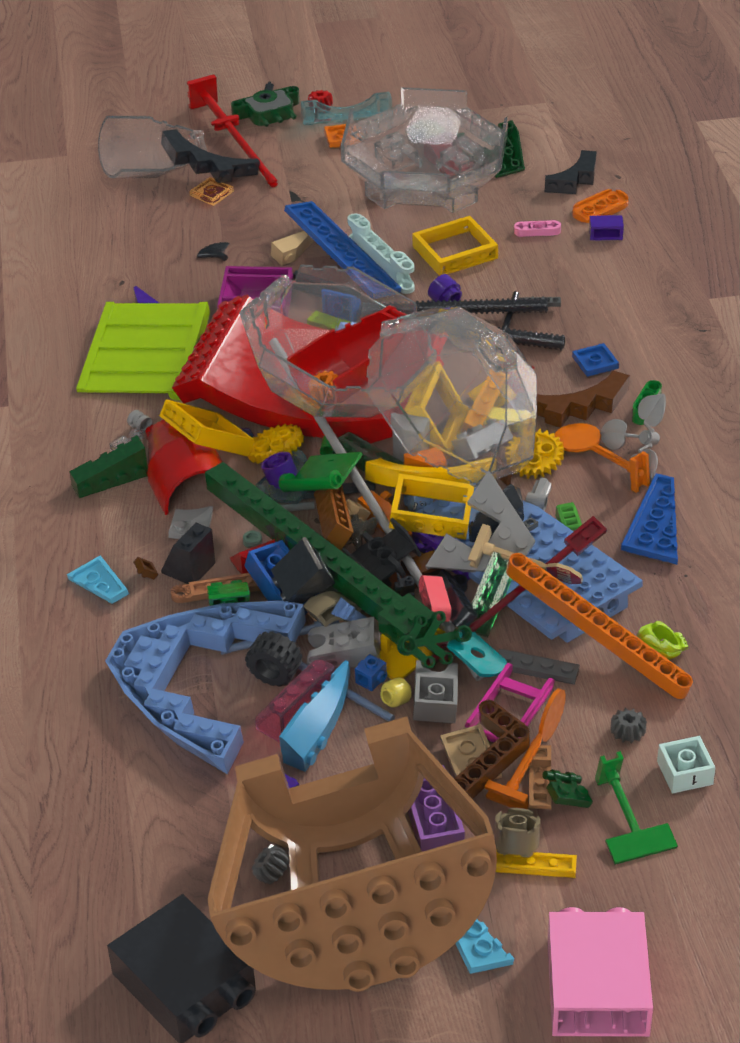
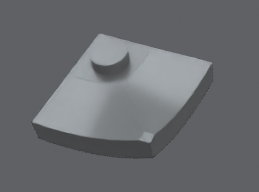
[169,506,213,539]

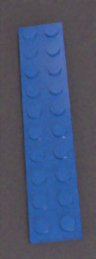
[284,201,402,299]

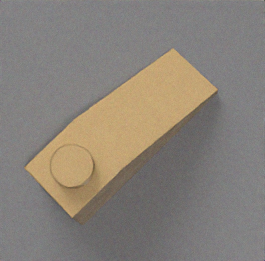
[271,231,313,266]

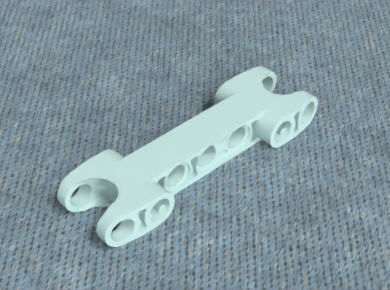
[347,213,415,294]

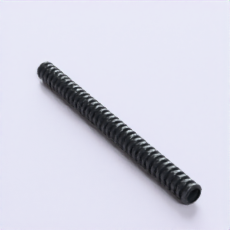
[362,297,548,317]
[407,317,565,350]

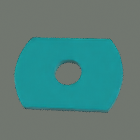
[447,632,507,677]

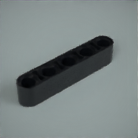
[437,569,478,627]

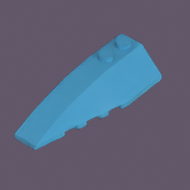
[279,660,350,772]

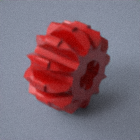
[308,90,333,112]

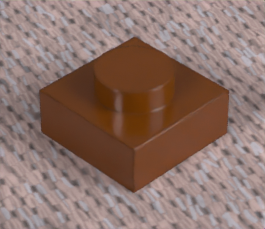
[133,557,159,580]

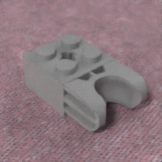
[307,617,380,670]
[413,660,458,723]

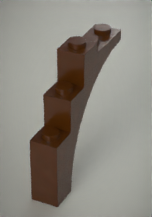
[515,370,630,428]

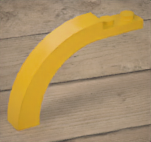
[365,457,496,488]

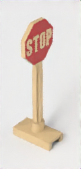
[468,524,583,585]

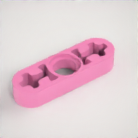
[514,220,561,237]

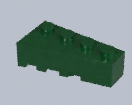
[69,435,148,498]

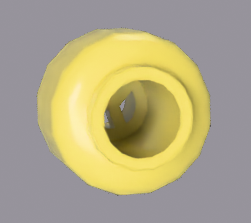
[380,678,412,708]

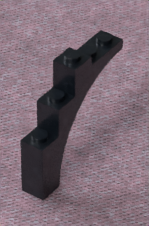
[161,129,260,184]

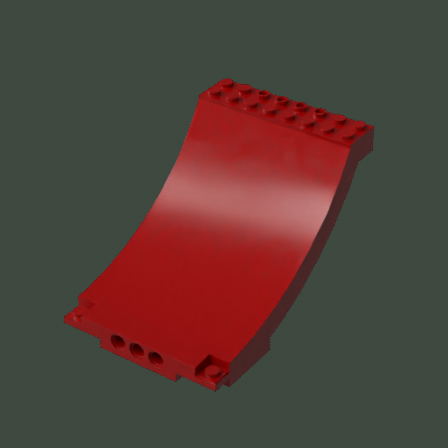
[172,294,450,448]

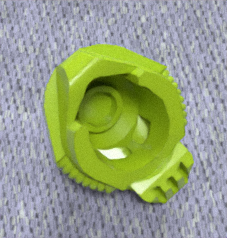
[636,621,688,660]

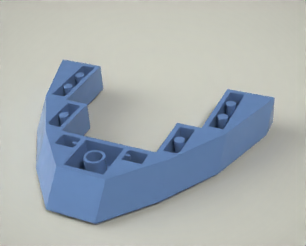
[105,601,306,774]

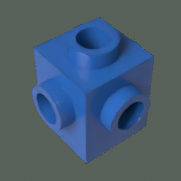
[355,654,387,691]

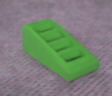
[555,502,582,532]

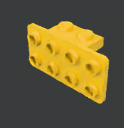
[380,628,446,679]

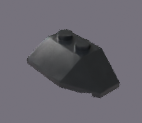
[468,484,524,542]

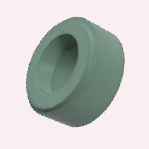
[243,530,262,548]

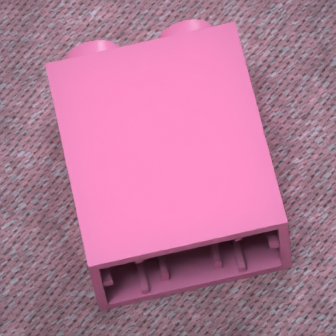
[548,907,653,1037]

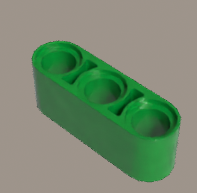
[632,380,662,425]

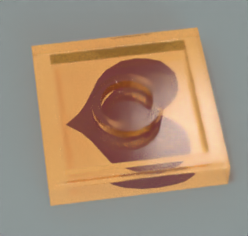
[189,177,234,206]

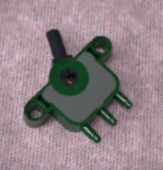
[231,81,300,127]

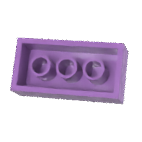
[408,765,465,852]

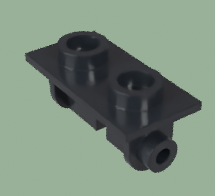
[394,573,415,598]

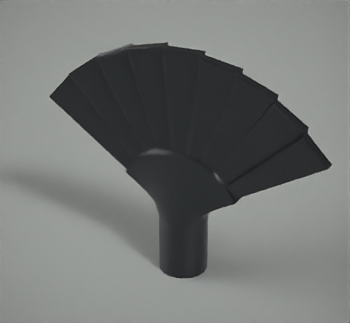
[197,242,230,261]

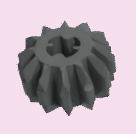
[610,707,647,744]
[252,844,290,885]

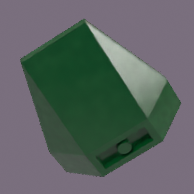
[456,120,525,178]

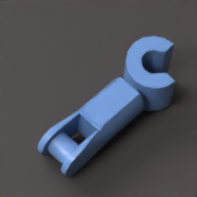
[331,597,367,621]

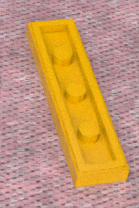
[495,850,577,878]

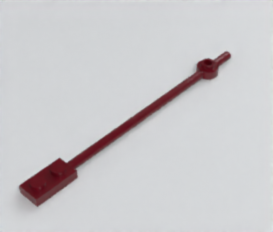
[426,516,607,669]

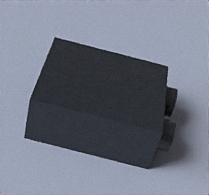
[107,894,256,1043]

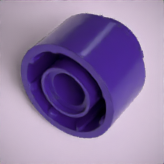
[428,274,462,302]
[261,452,298,489]

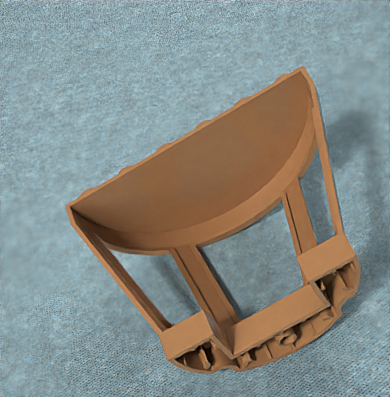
[208,716,496,992]

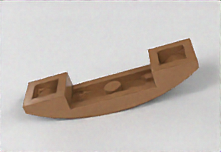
[529,745,551,809]

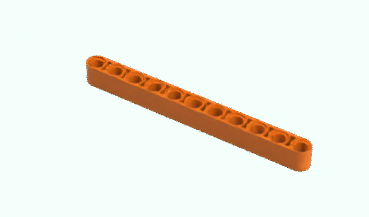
[506,553,693,699]

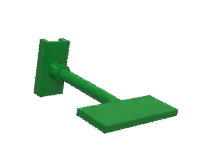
[595,751,678,865]

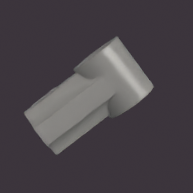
[525,478,552,511]

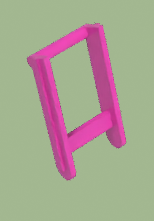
[465,663,555,742]

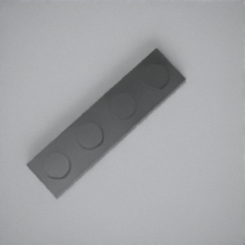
[498,649,580,685]

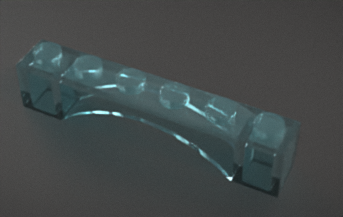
[300,92,392,125]

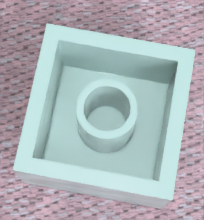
[657,736,716,794]

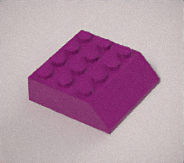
[217,266,293,316]

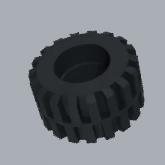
[245,631,302,687]

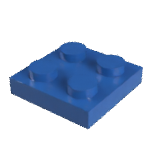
[572,343,619,377]

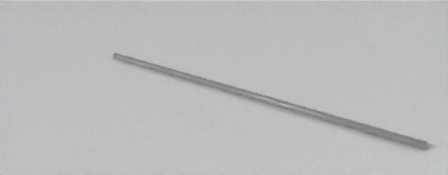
[269,339,483,681]

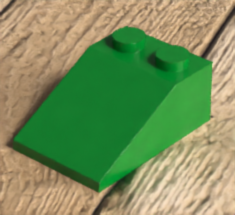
[207,580,250,606]

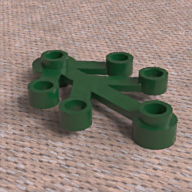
[397,611,472,668]

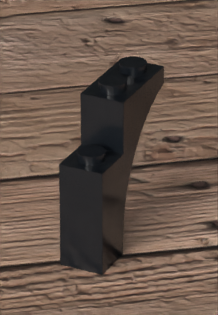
[544,150,597,194]

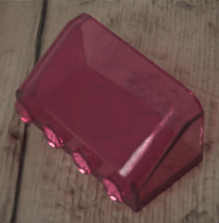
[255,660,334,743]

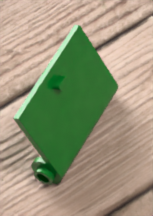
[279,452,363,492]

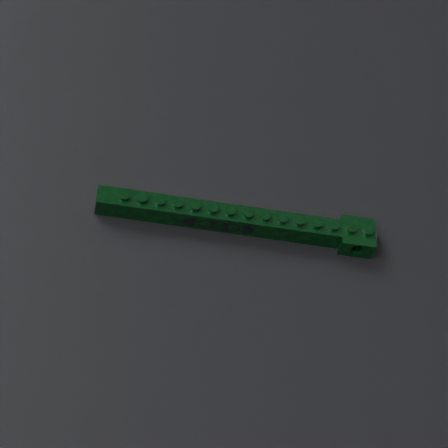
[205,462,437,649]

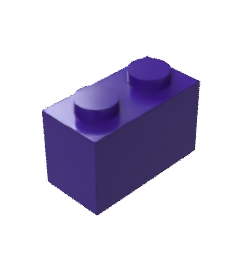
[589,215,624,240]

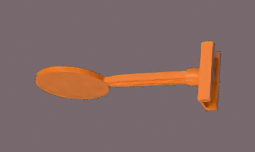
[555,423,650,493]
[485,688,566,809]

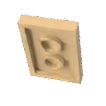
[440,724,502,780]

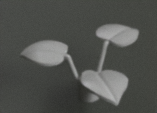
[600,394,666,482]

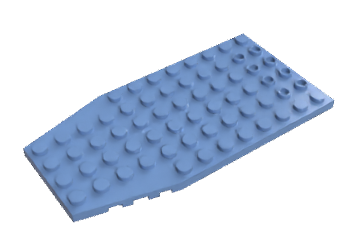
[416,481,643,643]

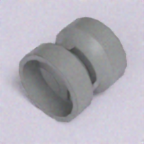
[127,410,153,434]

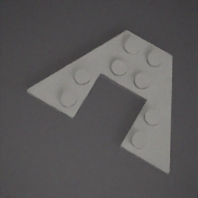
[426,471,535,575]

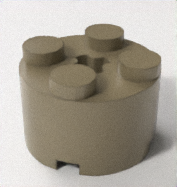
[494,808,540,857]

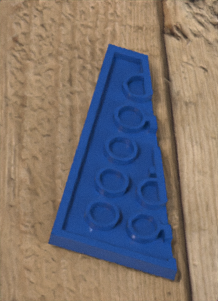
[621,473,678,565]

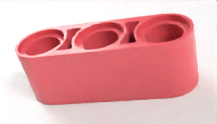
[419,575,451,622]

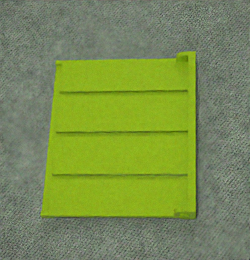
[76,302,210,400]

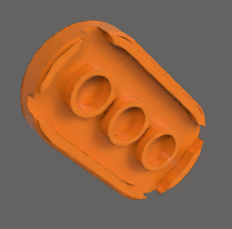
[572,189,629,223]

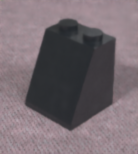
[161,522,215,584]
[271,537,335,604]

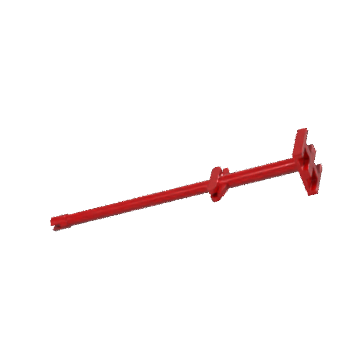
[187,74,278,188]

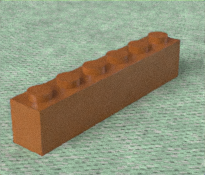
[314,485,353,550]

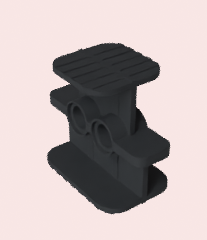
[342,518,422,582]

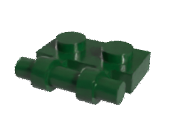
[542,769,593,808]

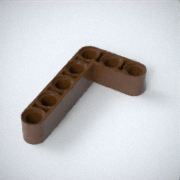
[454,700,530,799]

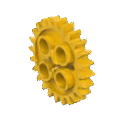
[248,424,304,464]
[504,429,565,479]

